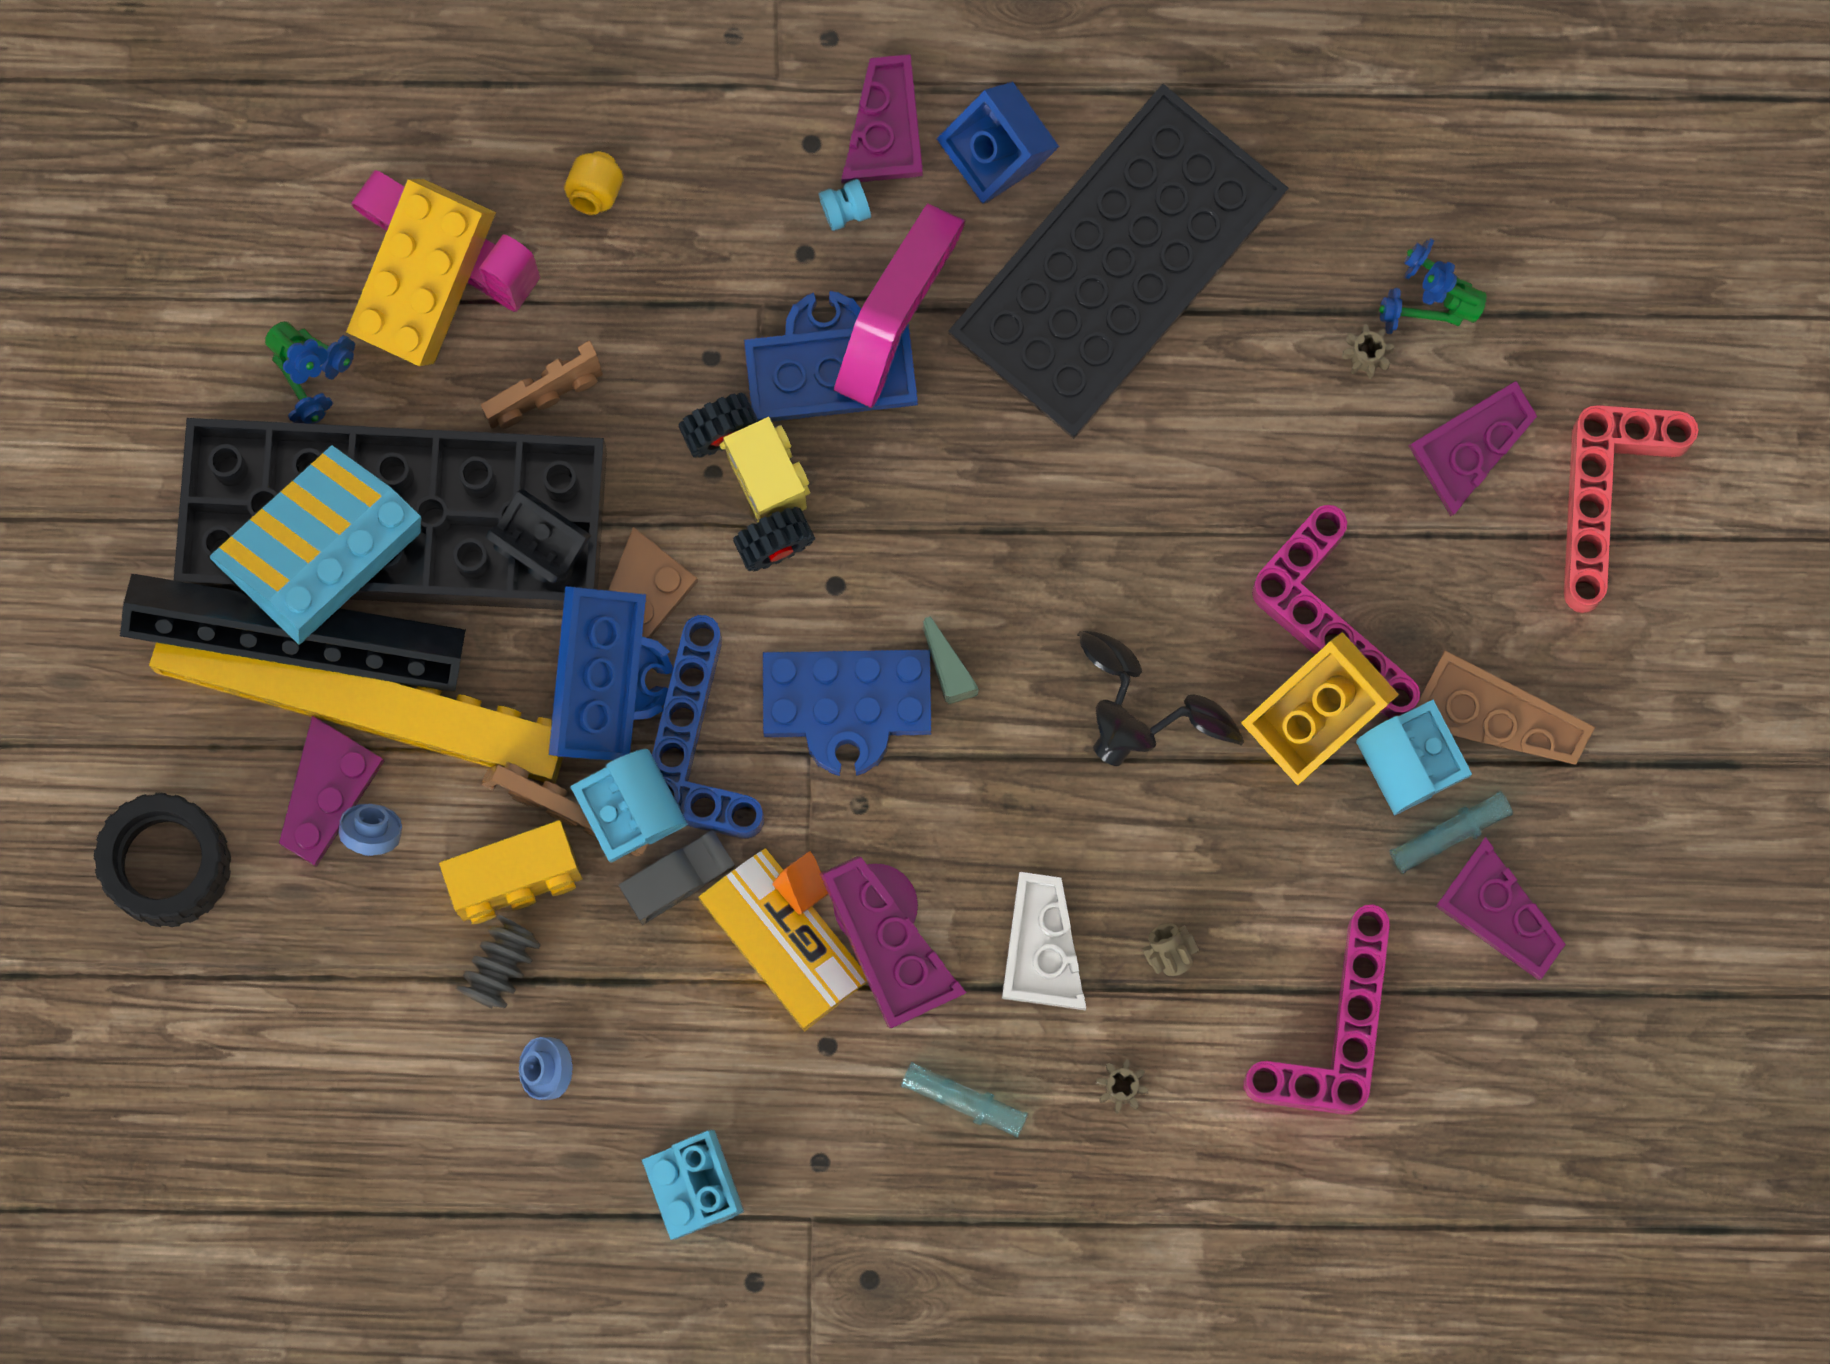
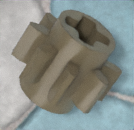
[1342,324,1395,379]
[1143,923,1199,976]
[1095,1059,1149,1113]

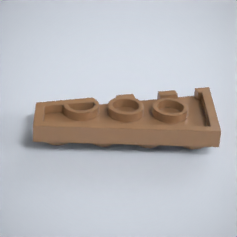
[1414,651,1595,765]
[481,762,648,856]

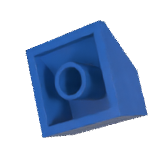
[937,82,1059,204]

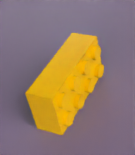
[346,179,496,366]

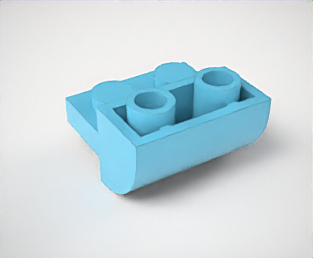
[1356,700,1472,816]
[570,749,688,863]
[642,1130,744,1240]

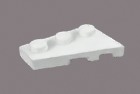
[1002,872,1086,1010]

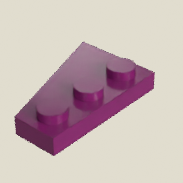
[841,54,923,184]
[279,716,384,867]
[1435,837,1566,981]

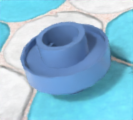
[339,804,402,856]
[519,1037,573,1100]

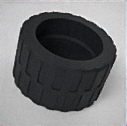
[94,793,231,928]

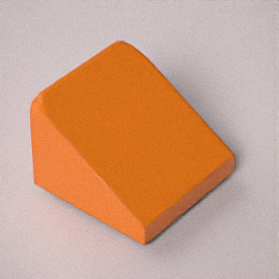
[772,851,829,916]

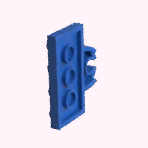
[744,291,918,422]
[549,586,673,761]
[763,650,931,776]

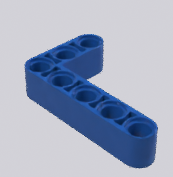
[652,615,764,839]

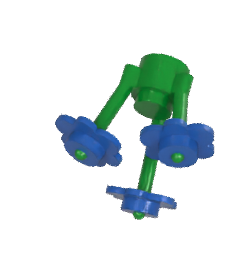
[1379,238,1487,334]
[265,321,355,424]

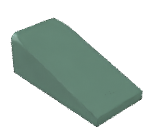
[923,616,979,705]

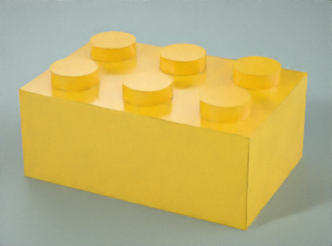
[1241,632,1399,786]
[439,820,583,924]

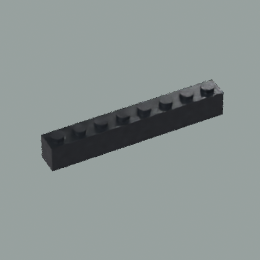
[120,573,466,692]

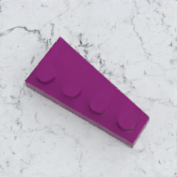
[820,856,966,1029]

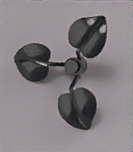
[1077,631,1244,766]

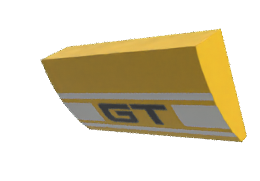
[699,848,867,1032]

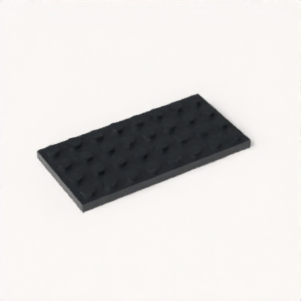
[948,84,1289,439]

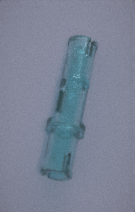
[1390,791,1513,874]
[901,1062,1028,1138]

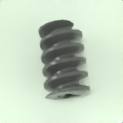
[456,914,541,1009]

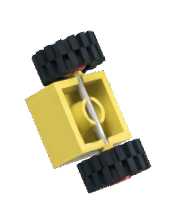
[678,393,815,572]

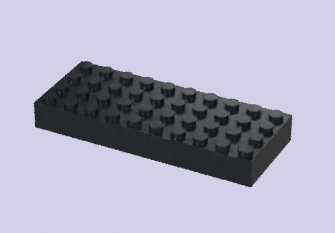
[173,418,607,610]

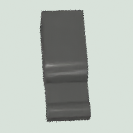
[619,830,735,925]

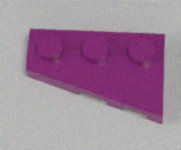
[1408,381,1537,516]

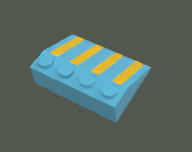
[210,445,421,645]

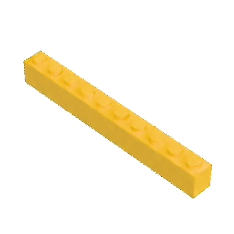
[149,642,563,784]

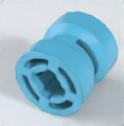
[819,179,871,231]

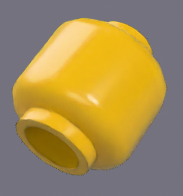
[564,151,624,215]

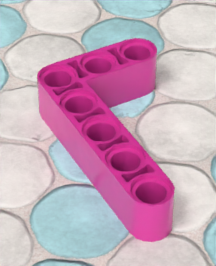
[351,170,540,312]
[834,204,965,408]
[1252,505,1420,718]
[1243,905,1390,1114]

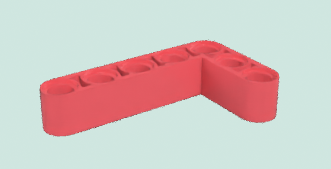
[1564,405,1699,613]

